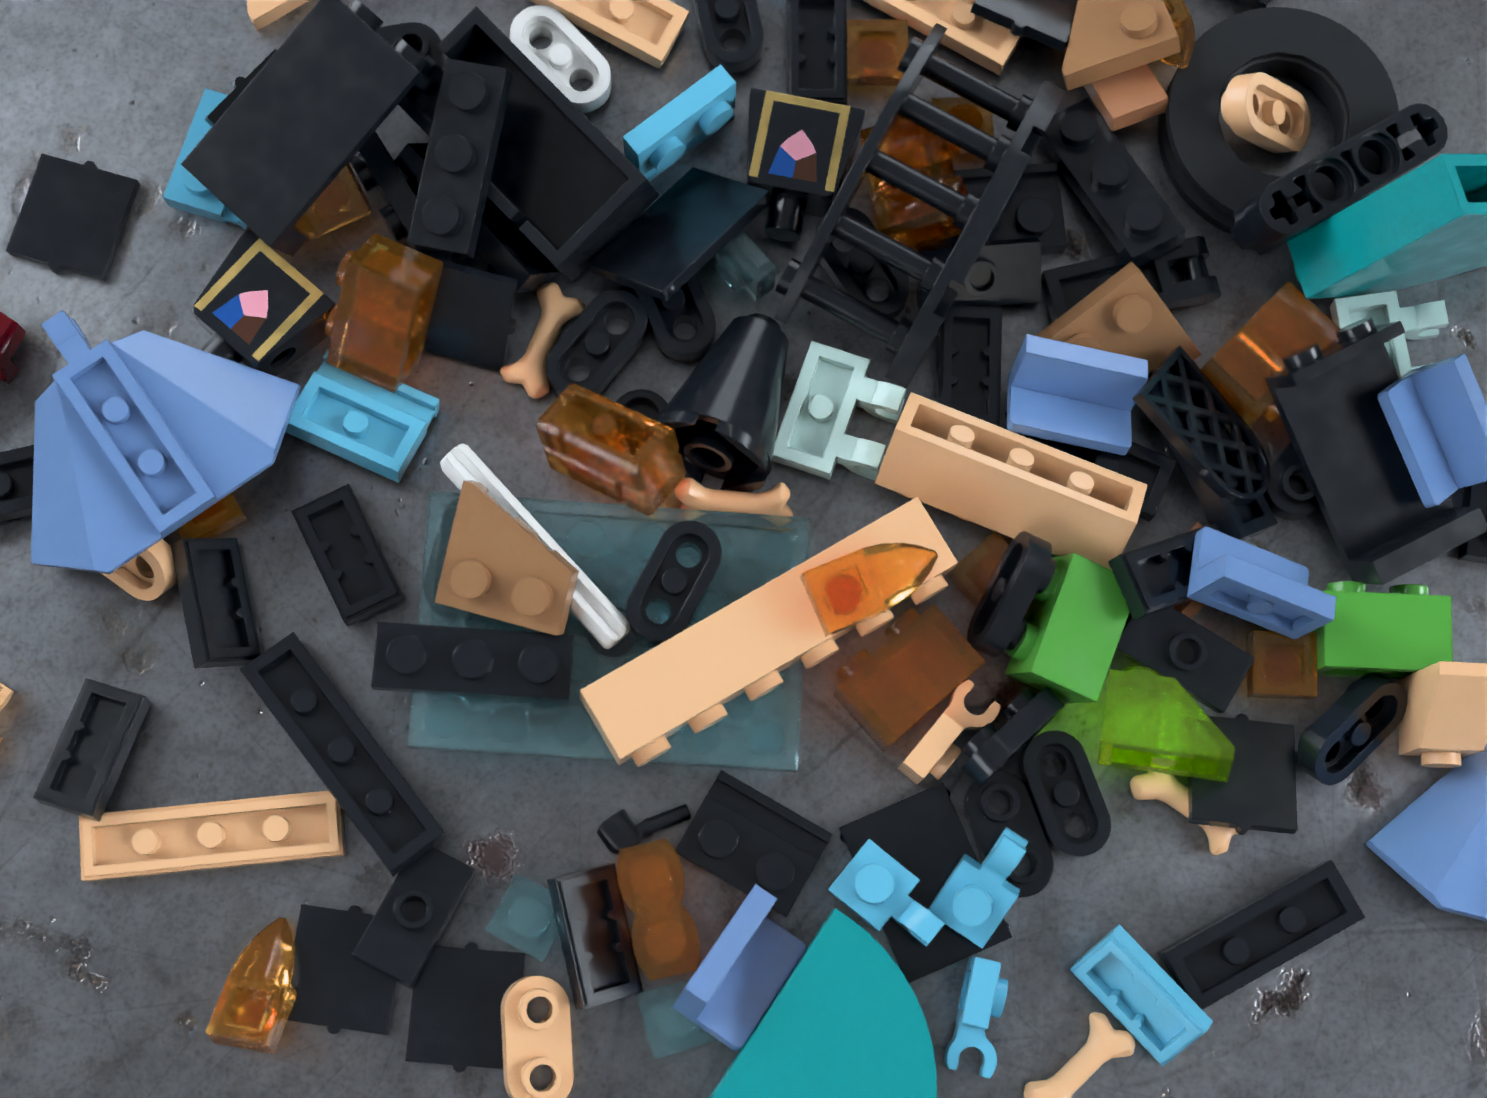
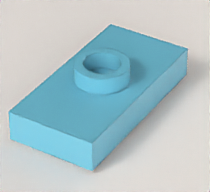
[1070,924,1213,1066]

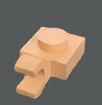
[898,680,1001,785]

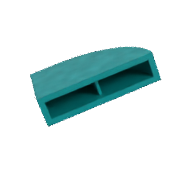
[1287,154,1487,299]
[709,908,937,1098]

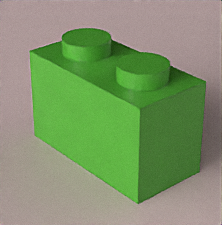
[1005,553,1130,704]
[1307,581,1453,679]

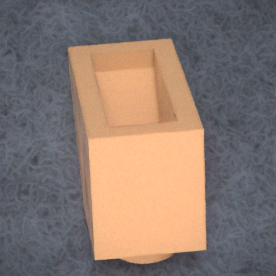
[1397,661,1487,768]

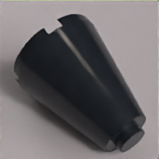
[650,313,789,492]

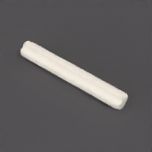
[440,443,630,649]

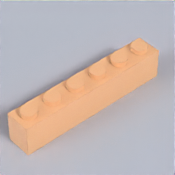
[580,497,958,767]

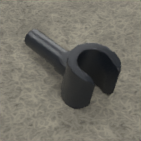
[597,804,691,855]

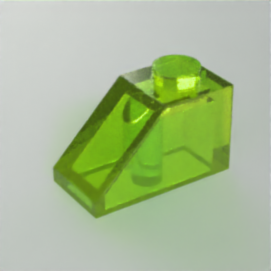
[1098,666,1235,782]

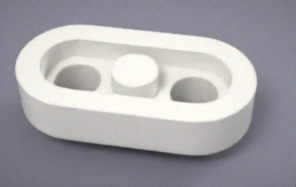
[510,5,612,113]

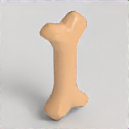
[500,282,586,399]
[675,478,793,529]
[1129,753,1238,856]
[1023,1012,1135,1098]

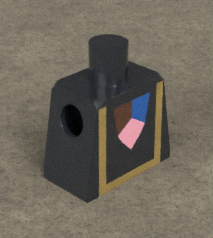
[747,87,866,242]
[191,228,345,376]

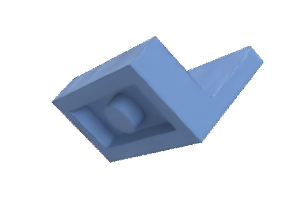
[1007,334,1148,455]
[1378,353,1487,508]
[1187,527,1336,640]
[672,884,806,1051]

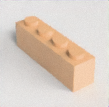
[874,392,1148,570]

